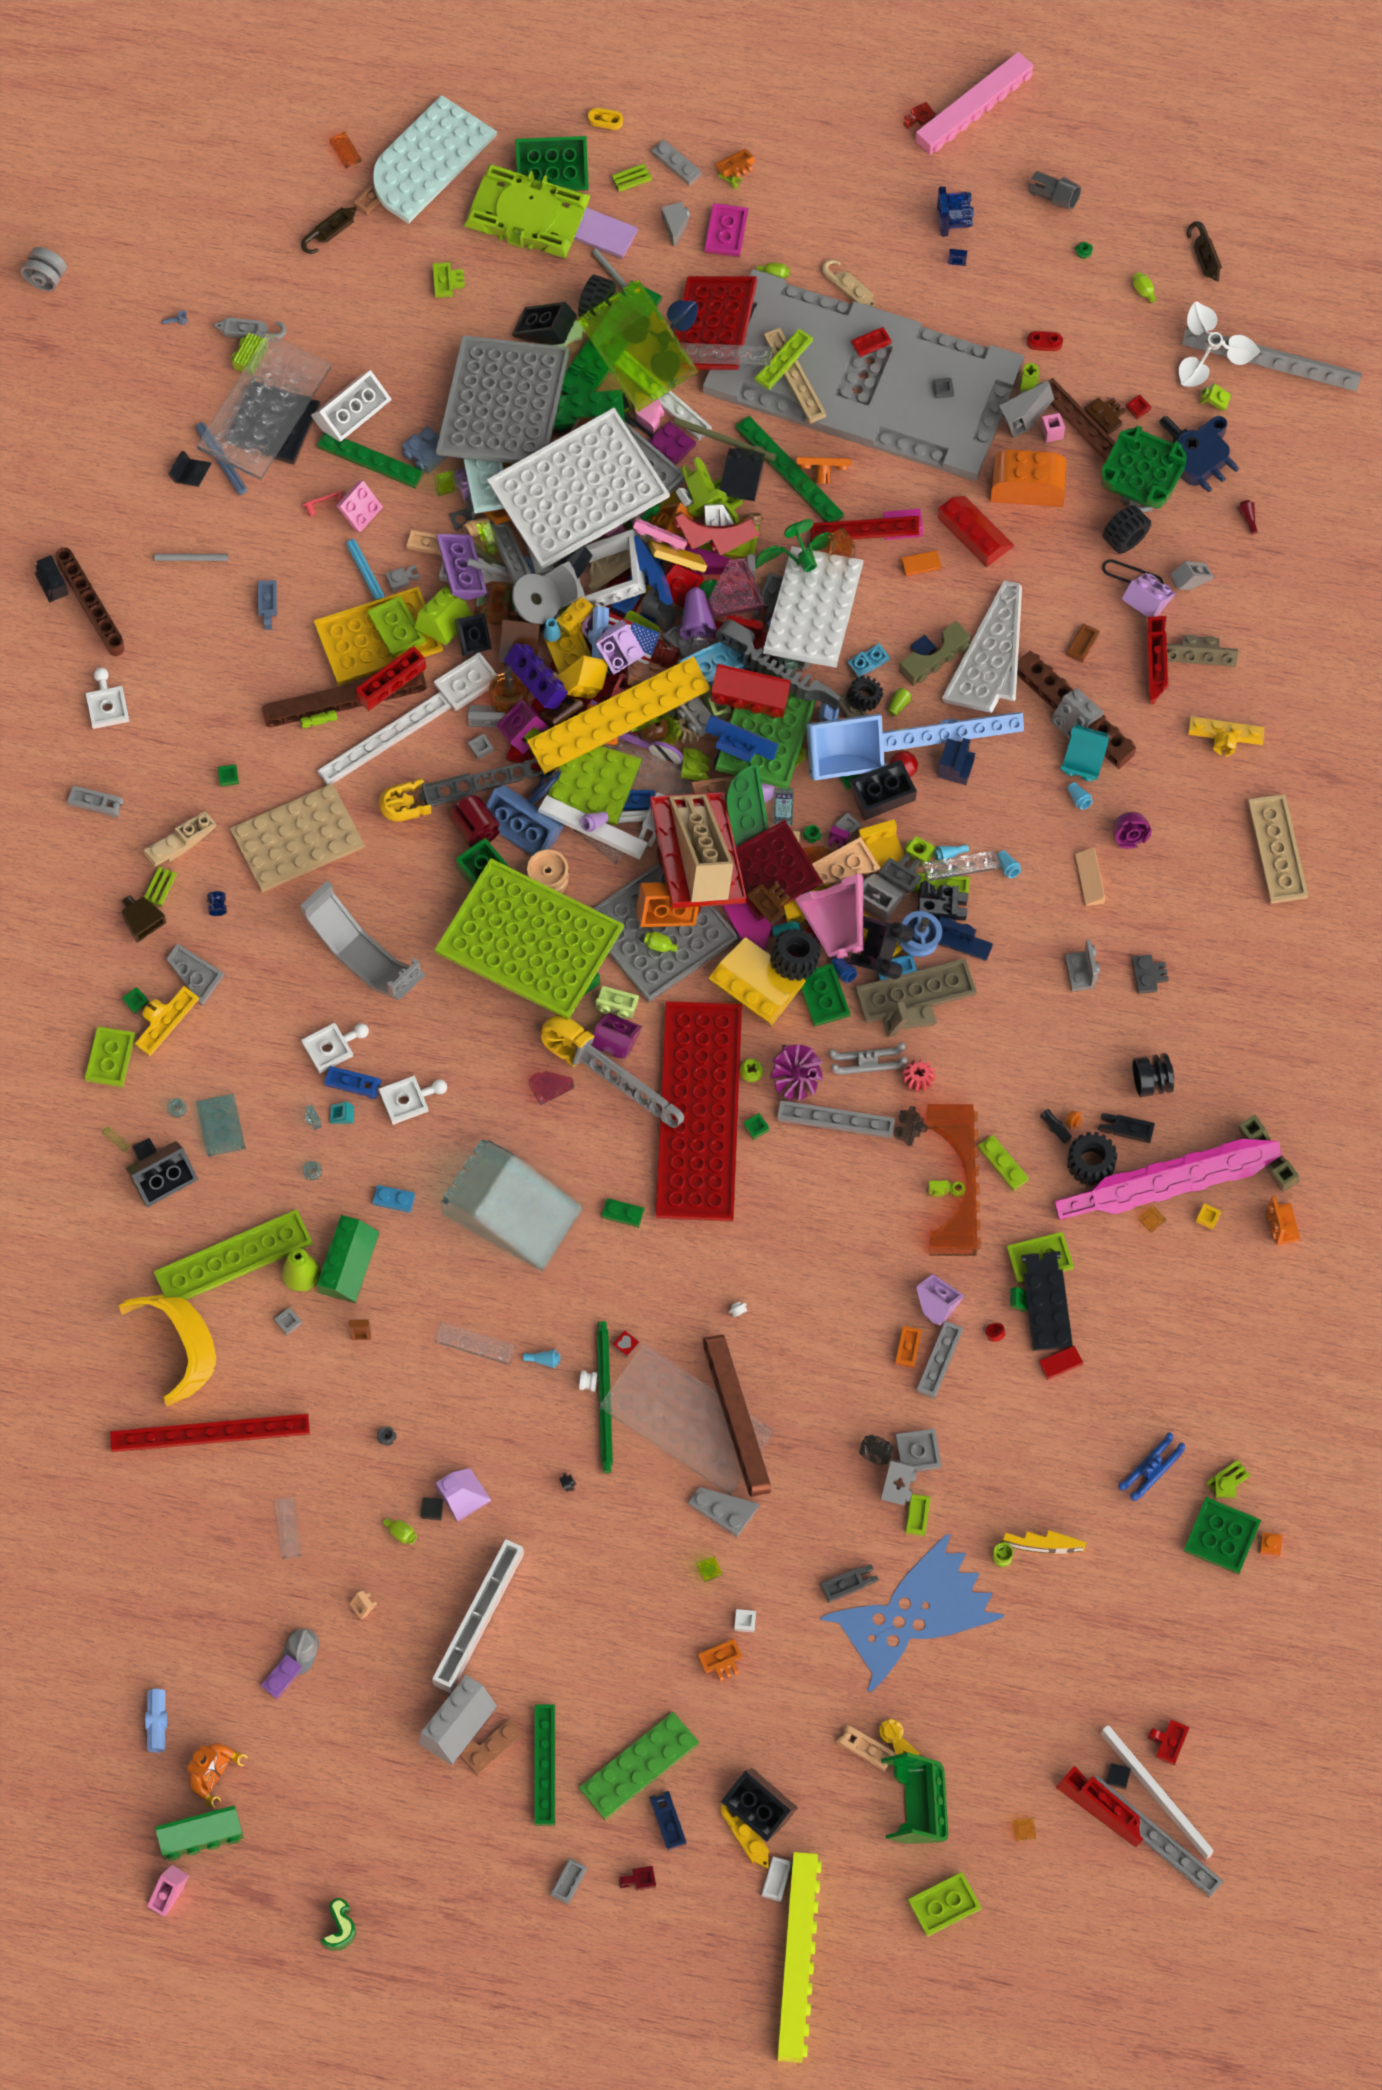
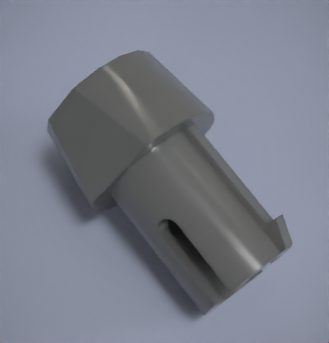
[1029,171,1081,210]

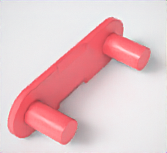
[302,490,345,516]

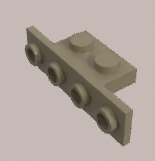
[1167,635,1238,667]

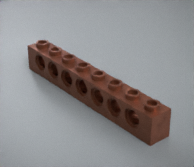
[1017,650,1136,769]

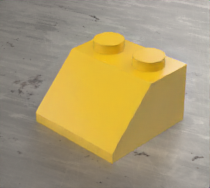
[558,656,608,699]

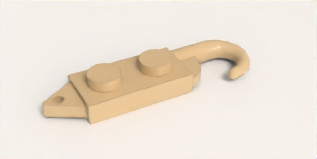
[822,259,875,308]

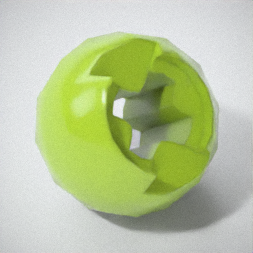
[740,1058,764,1083]

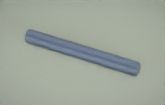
[196,422,247,495]

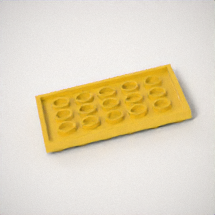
[314,586,443,686]

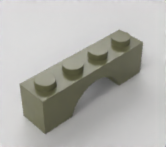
[899,621,971,686]
[1239,1115,1299,1193]

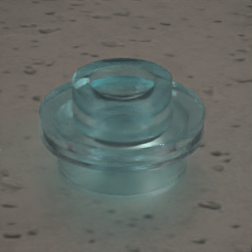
[168,1098,187,1117]
[303,1161,322,1180]

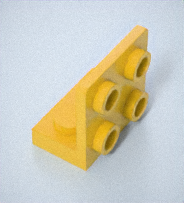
[858,819,904,869]

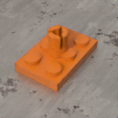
[796,456,852,484]

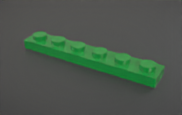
[317,432,424,489]
[535,1704,555,1826]

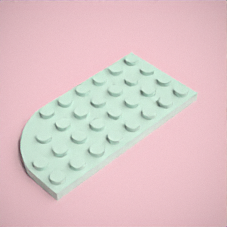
[373,95,497,224]

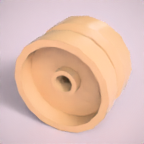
[527,849,569,893]

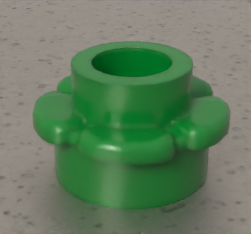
[1075,242,1093,259]
[803,825,821,843]

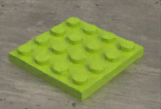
[548,746,642,826]

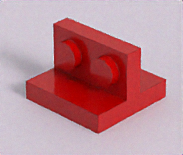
[653,562,704,607]

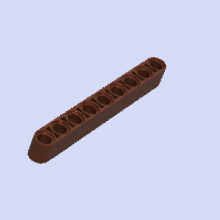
[262,672,427,727]
[703,1334,771,1497]

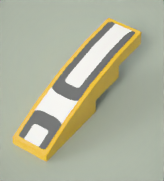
[1003,1530,1087,1554]

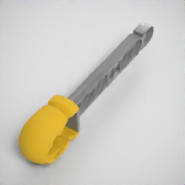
[541,1015,684,1128]

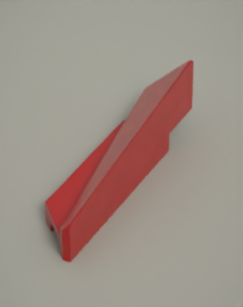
[1148,616,1169,704]
[1056,1765,1143,1847]

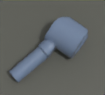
[162,310,188,325]

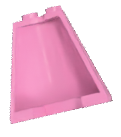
[795,874,864,959]

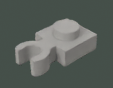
[385,565,420,592]

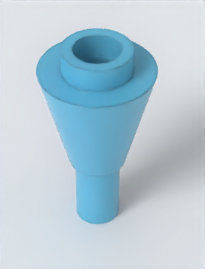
[934,844,969,864]
[523,1349,560,1369]

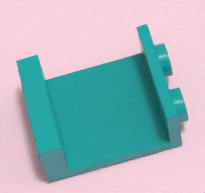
[1060,724,1111,782]

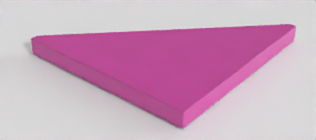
[722,903,774,951]

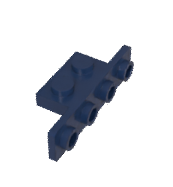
[938,917,993,961]

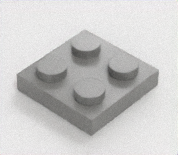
[896,1429,941,1472]

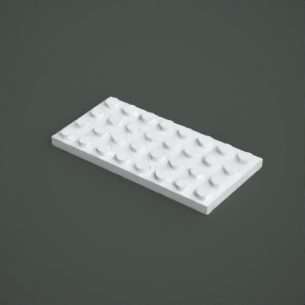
[763,546,864,668]

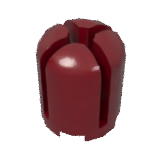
[449,795,501,847]

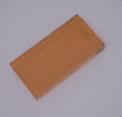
[329,132,361,168]

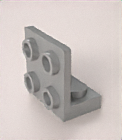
[1065,939,1100,992]

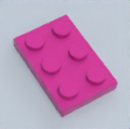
[705,203,749,257]

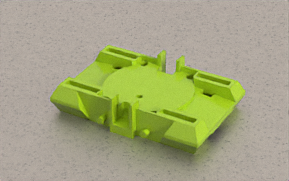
[464,163,591,259]

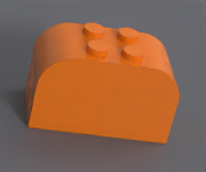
[990,450,1067,507]

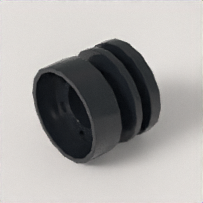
[1132,1053,1174,1098]

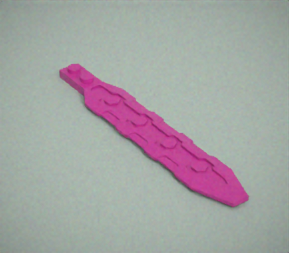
[1054,1138,1282,1220]

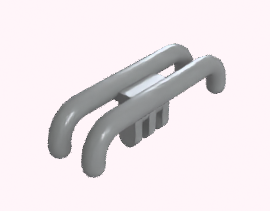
[829,1042,907,1075]

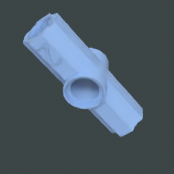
[588,607,609,660]
[145,1689,167,1753]

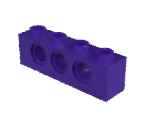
[503,643,568,709]

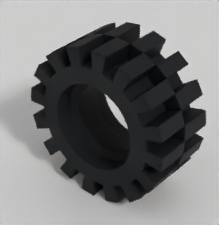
[847,675,883,711]

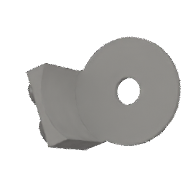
[512,562,585,624]

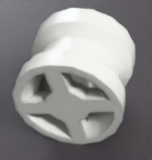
[579,1370,598,1392]

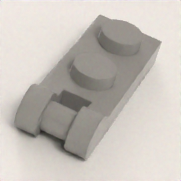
[67,786,124,818]

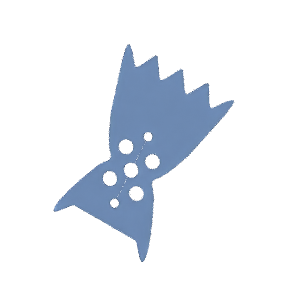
[820,1534,1004,1692]

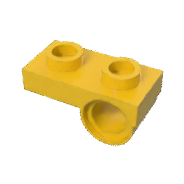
[556,597,594,636]

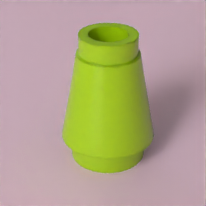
[887,688,912,716]

